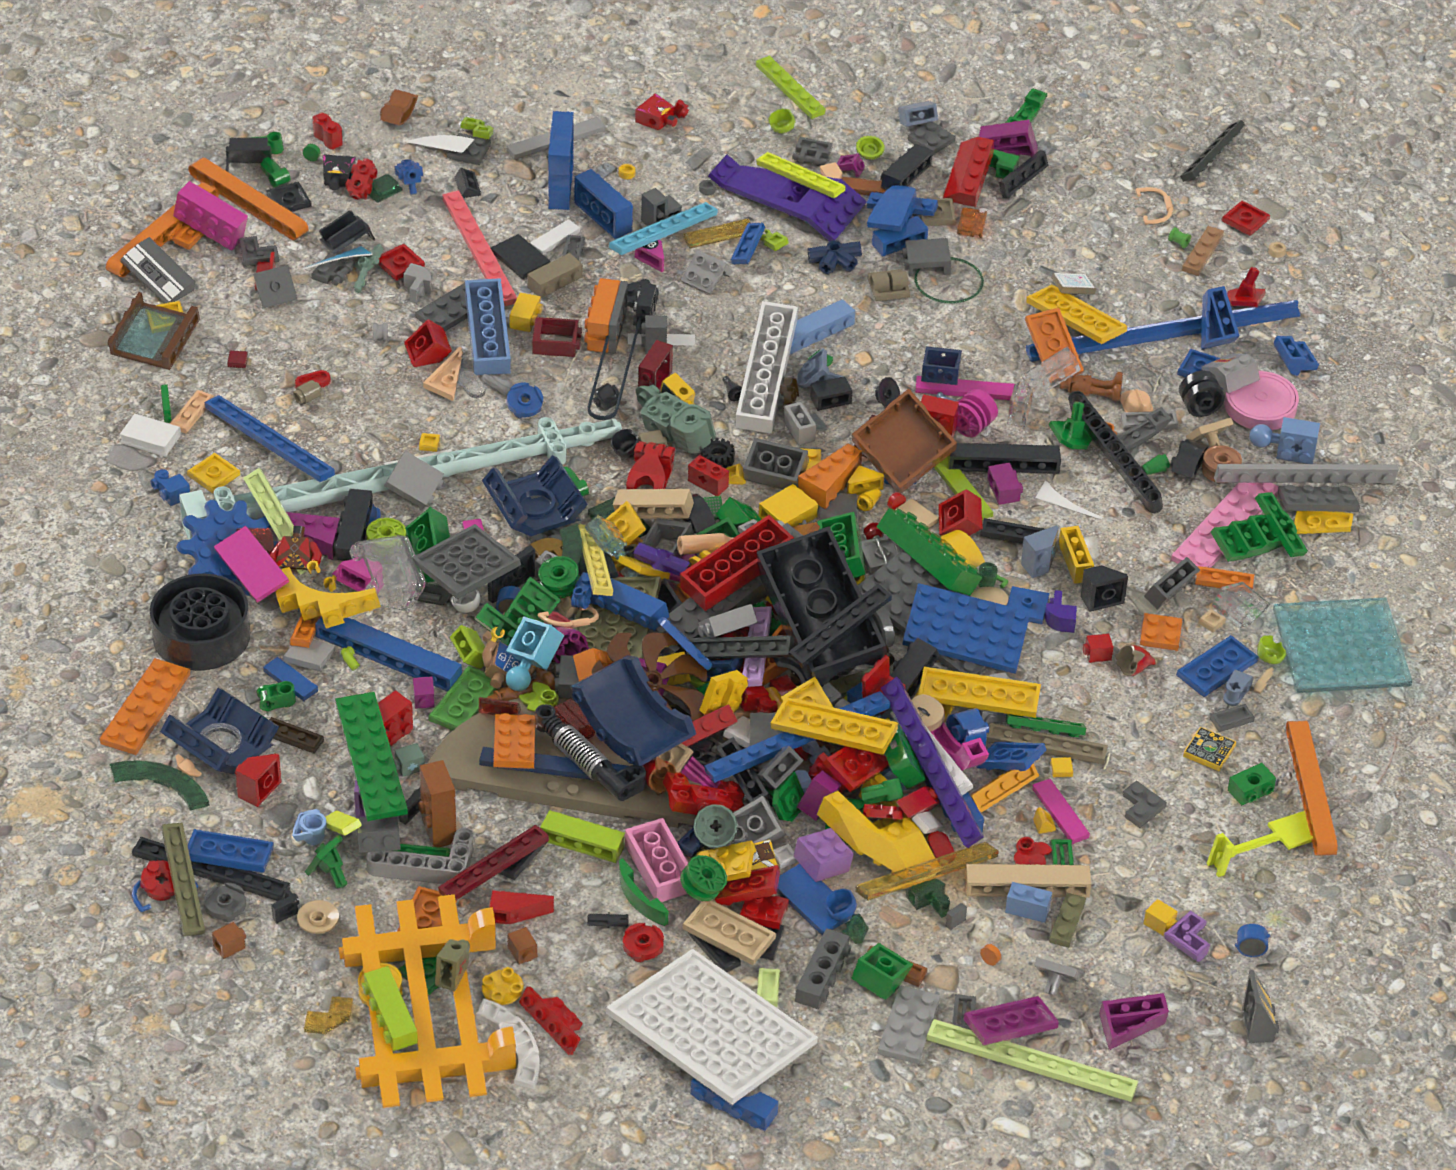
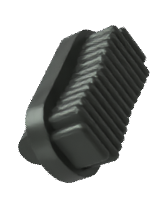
[411,581,449,605]

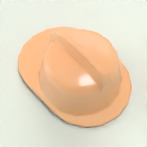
[1120,389,1153,412]

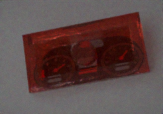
[479,697,521,715]

